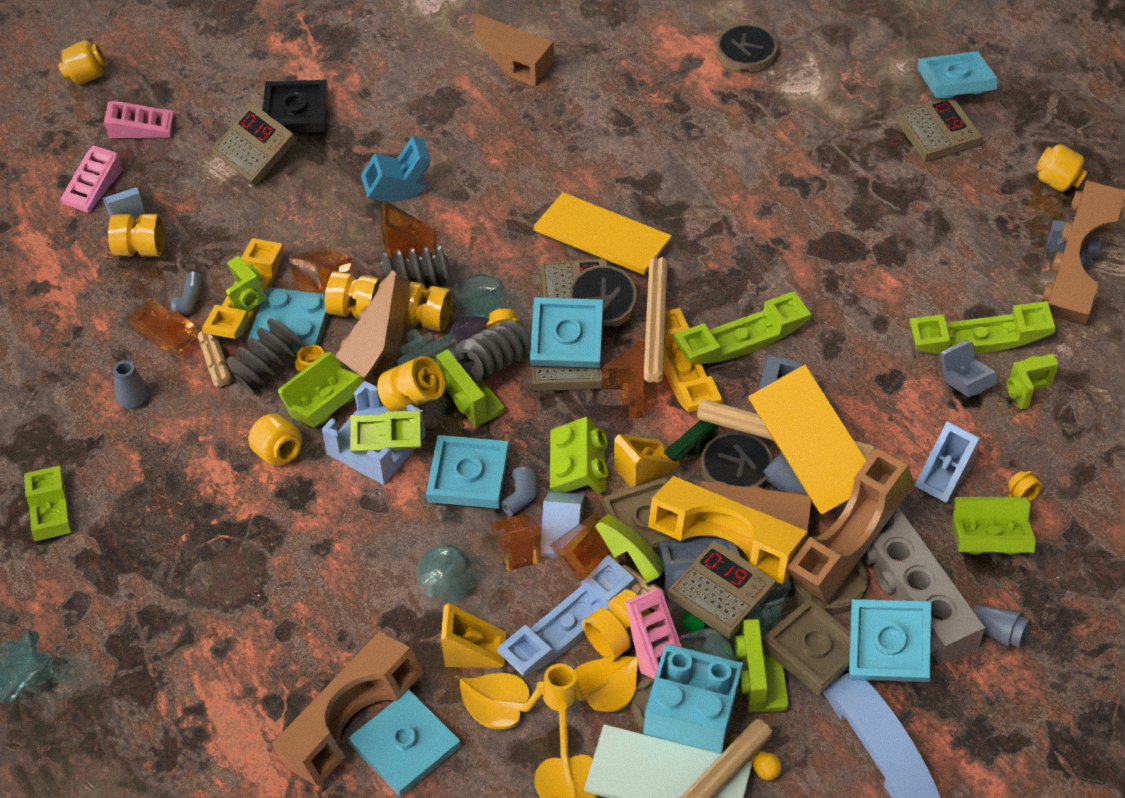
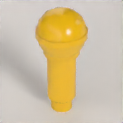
[728,734,782,781]

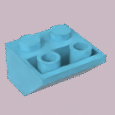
[643,643,743,754]

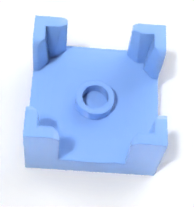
[322,381,426,485]

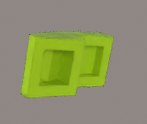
[350,411,421,453]
[24,465,72,541]
[595,514,664,583]

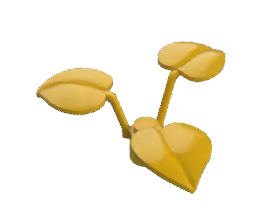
[460,656,638,798]

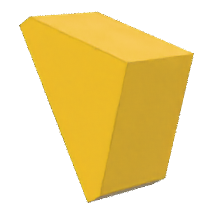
[614,434,681,488]
[441,603,506,668]

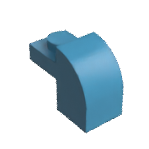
[361,135,431,203]

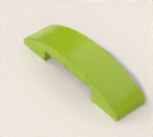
[673,291,812,364]
[909,301,1055,354]

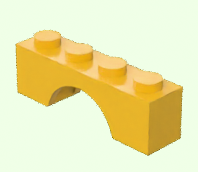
[648,476,808,585]

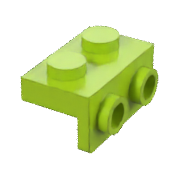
[436,349,504,428]
[278,351,364,428]
[550,417,608,494]
[951,497,1036,555]
[735,619,788,713]

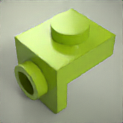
[226,256,267,312]
[1006,353,1059,410]

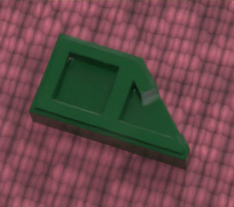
[664,420,719,461]

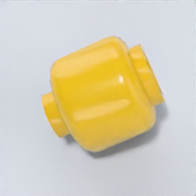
[58,40,107,86]
[1035,144,1087,192]
[248,414,302,466]

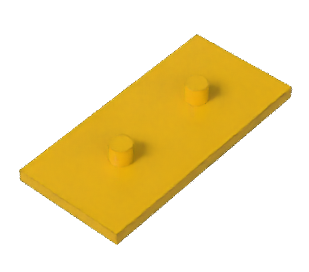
[534,192,672,275]
[748,365,866,516]

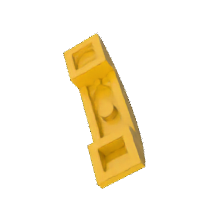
[202,238,284,339]
[663,308,722,412]

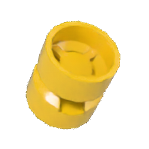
[108,214,165,257]
[325,271,382,319]
[404,281,453,332]
[377,356,445,411]
[582,589,655,661]

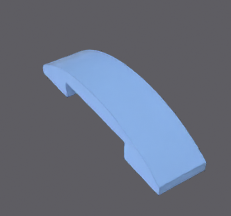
[497,555,635,676]
[822,673,941,798]

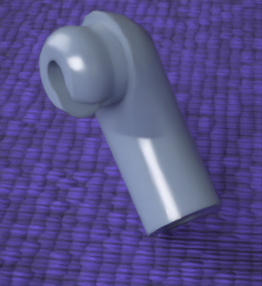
[171,271,202,316]
[500,466,537,517]

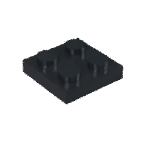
[262,79,328,133]

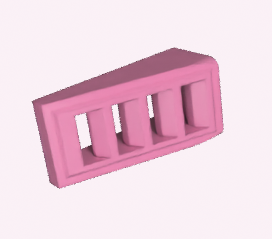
[104,101,174,139]
[60,145,123,213]
[625,588,682,679]

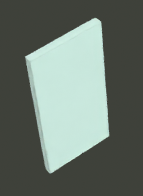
[584,725,752,798]

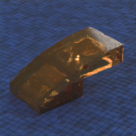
[127,298,201,355]

